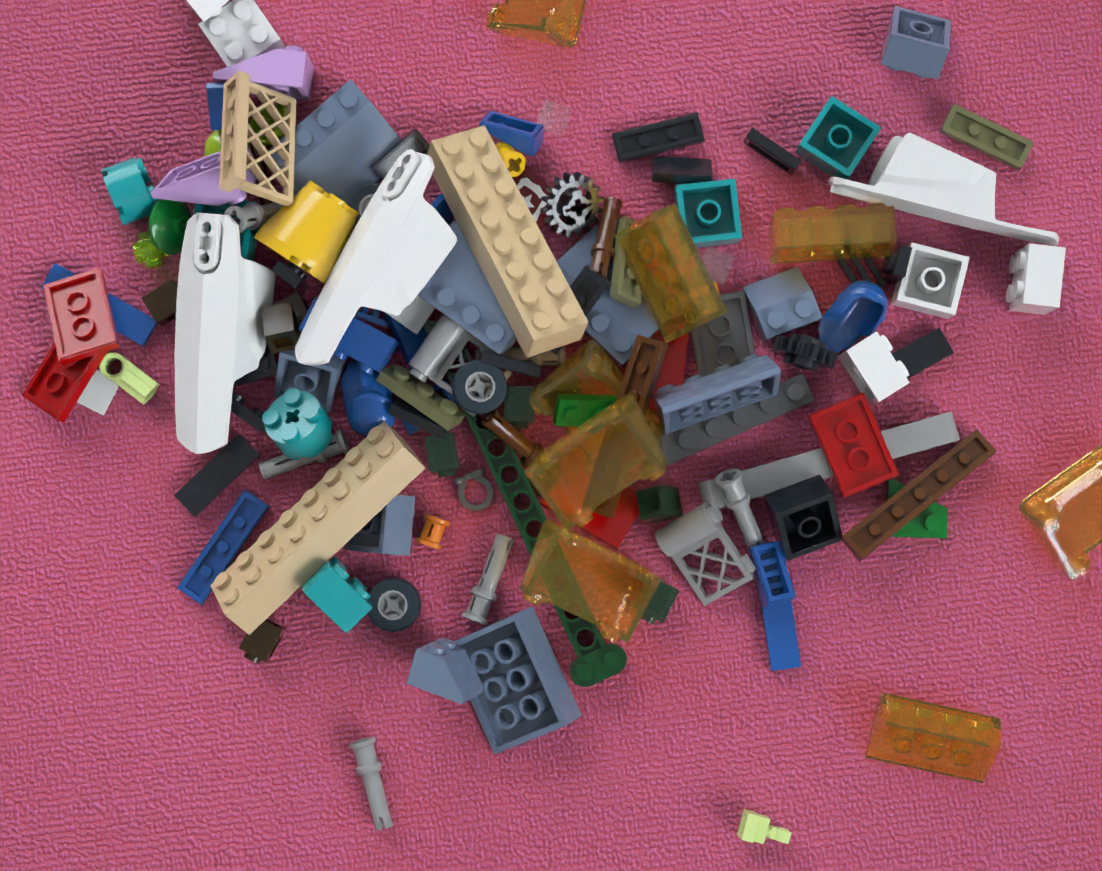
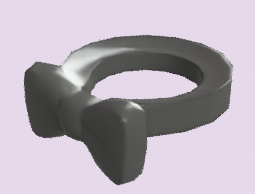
[454,468,494,511]

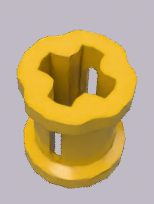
[495,142,526,177]

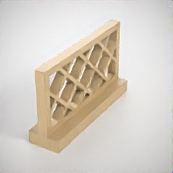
[219,70,296,206]

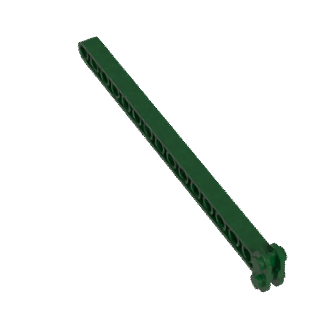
[418,295,627,687]

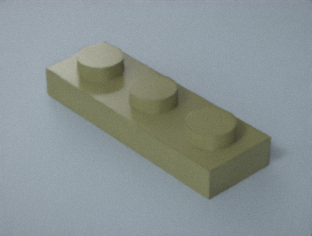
[939,104,1034,171]
[610,216,648,308]
[376,364,466,431]

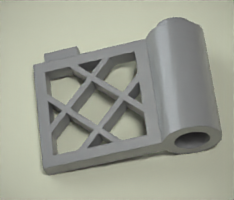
[408,315,512,417]
[655,502,756,606]

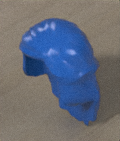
[817,281,888,353]
[341,359,395,437]

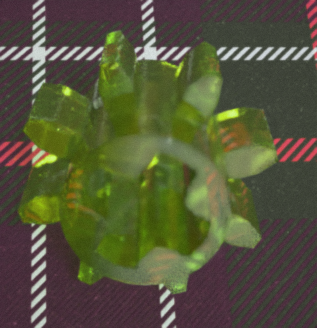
[132,231,168,269]

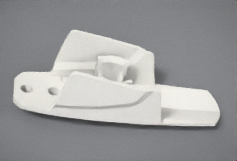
[828,133,1059,246]
[295,149,457,366]
[175,213,275,454]

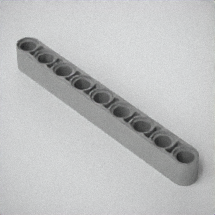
[697,411,960,508]

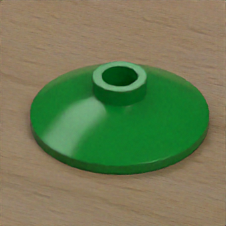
[149,199,192,255]

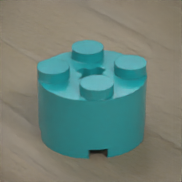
[100,157,159,226]
[262,388,333,460]

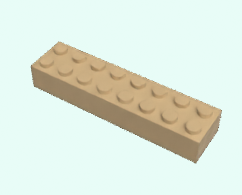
[427,125,588,358]
[210,421,426,635]

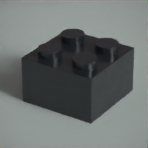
[764,474,843,561]

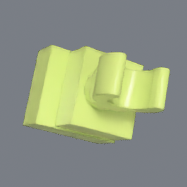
[737,809,792,844]

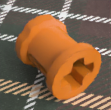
[415,513,450,550]

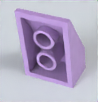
[213,46,314,101]
[151,145,258,206]

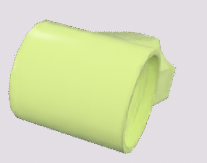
[99,353,160,405]

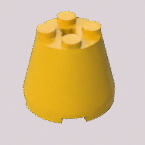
[254,180,359,284]

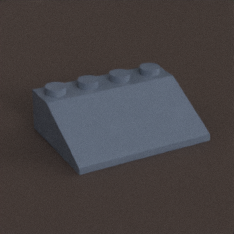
[263,79,401,205]
[418,220,517,356]
[556,224,683,369]
[653,354,781,435]
[455,606,582,755]

